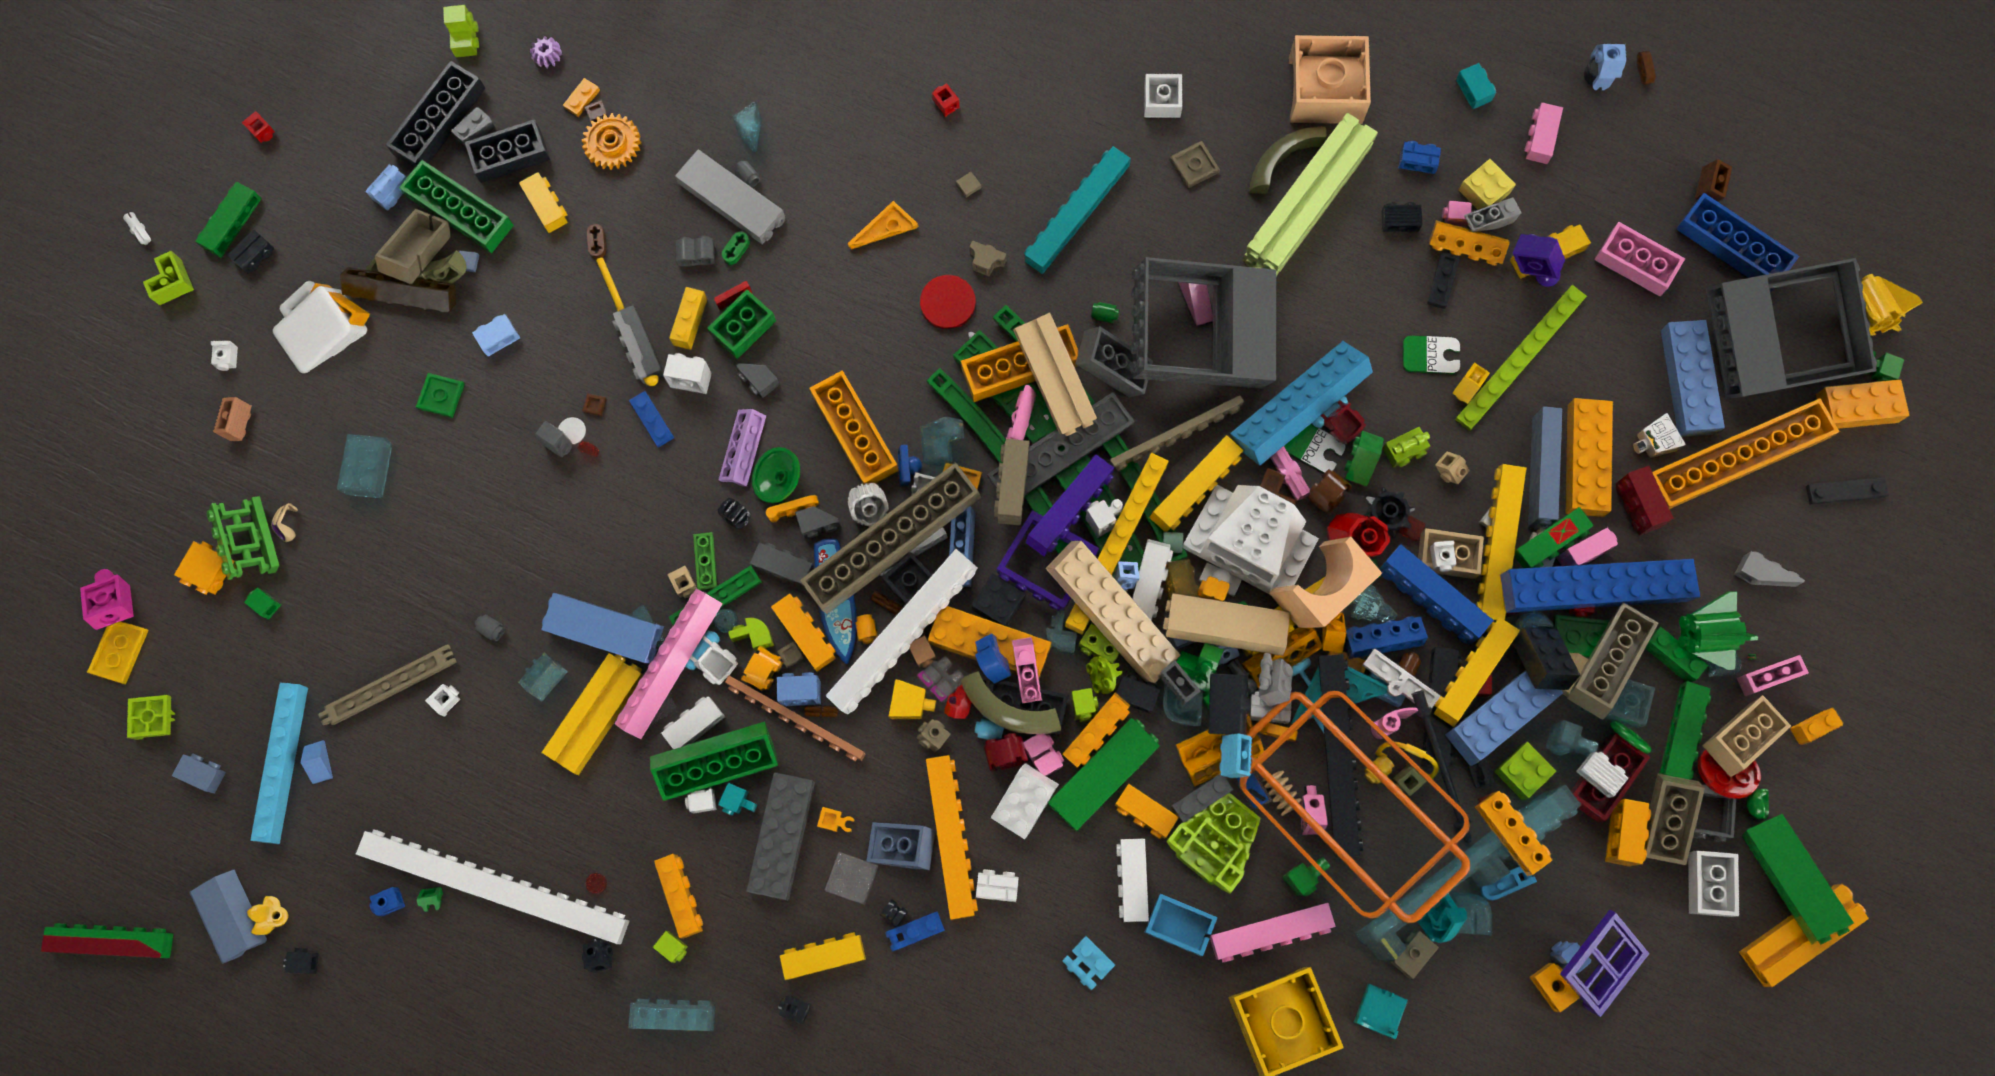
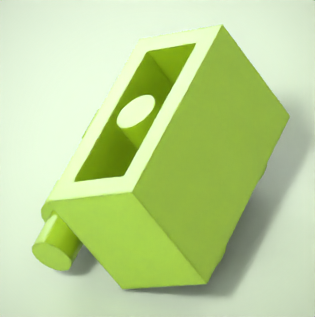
[1382,427,1430,468]

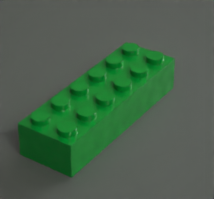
[399,160,514,254]
[650,721,778,801]

